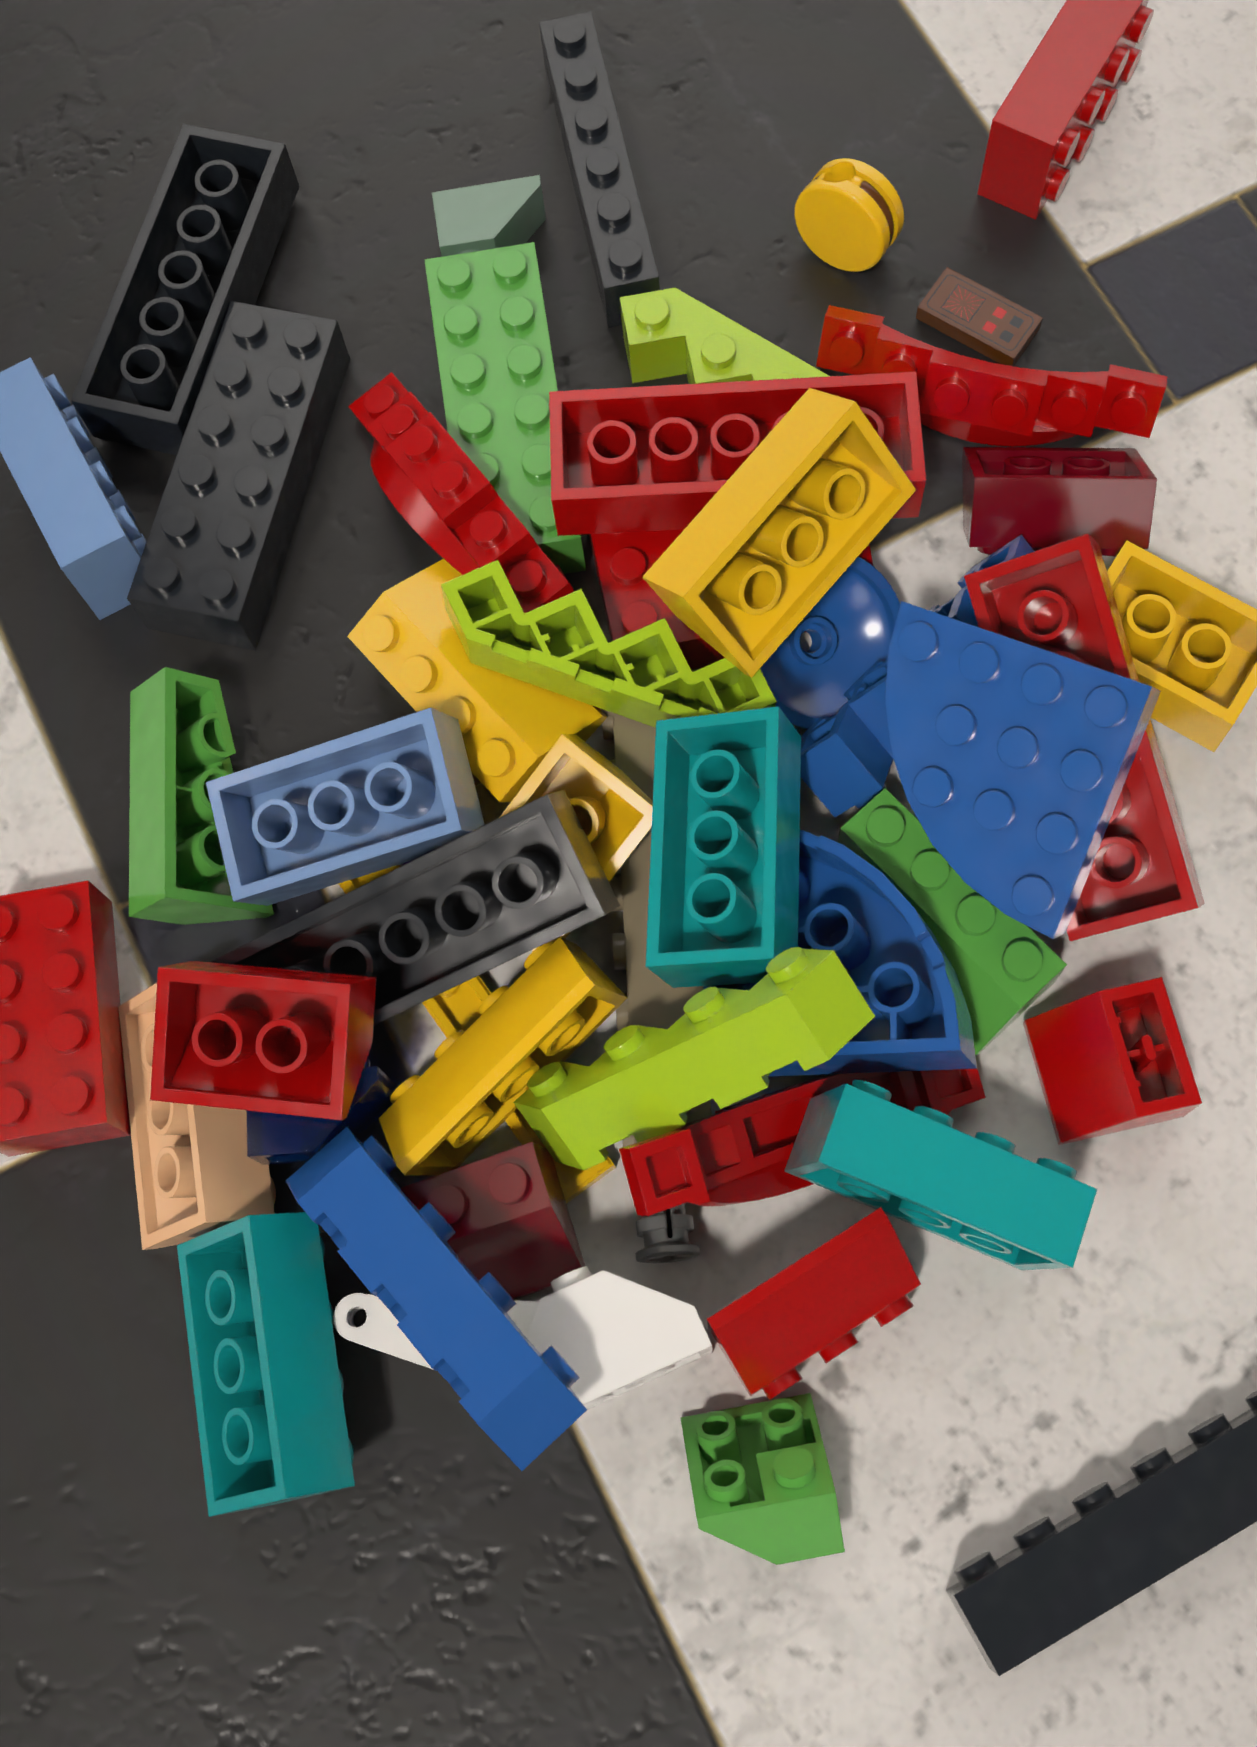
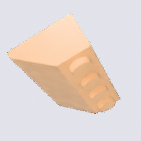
[118,983,276,1250]

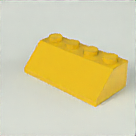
[642,388,916,678]
[347,559,607,803]
[379,937,628,1175]

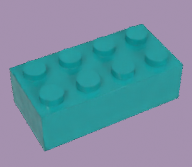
[646,707,801,988]
[785,1080,1097,1270]
[177,1212,355,1517]

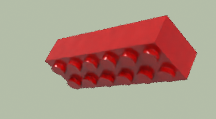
[549,372,926,536]
[964,533,1205,941]

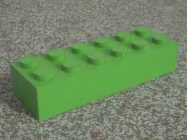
[424,242,586,574]

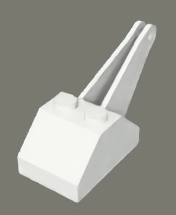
[333,1266,713,1410]

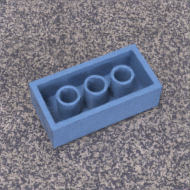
[0,357,147,620]
[206,708,485,906]

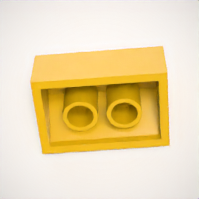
[499,734,653,951]

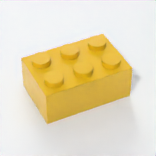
[1107,541,1257,752]

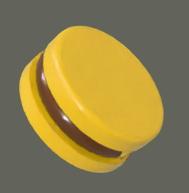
[794,158,904,272]

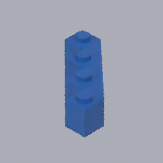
[801,535,1035,817]
[286,1127,587,1471]

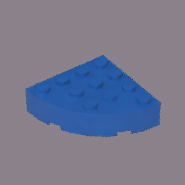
[885,601,1161,939]
[703,830,977,1076]

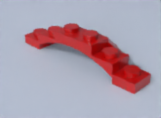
[816,305,1168,446]
[348,372,575,614]
[619,1069,986,1216]

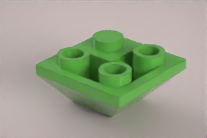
[680,1393,845,1565]

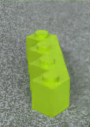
[620,288,829,384]
[441,560,777,728]
[513,947,875,1170]

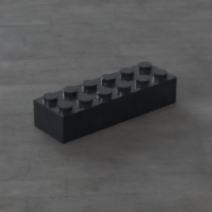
[71,124,300,455]
[127,301,350,651]
[211,790,620,1026]

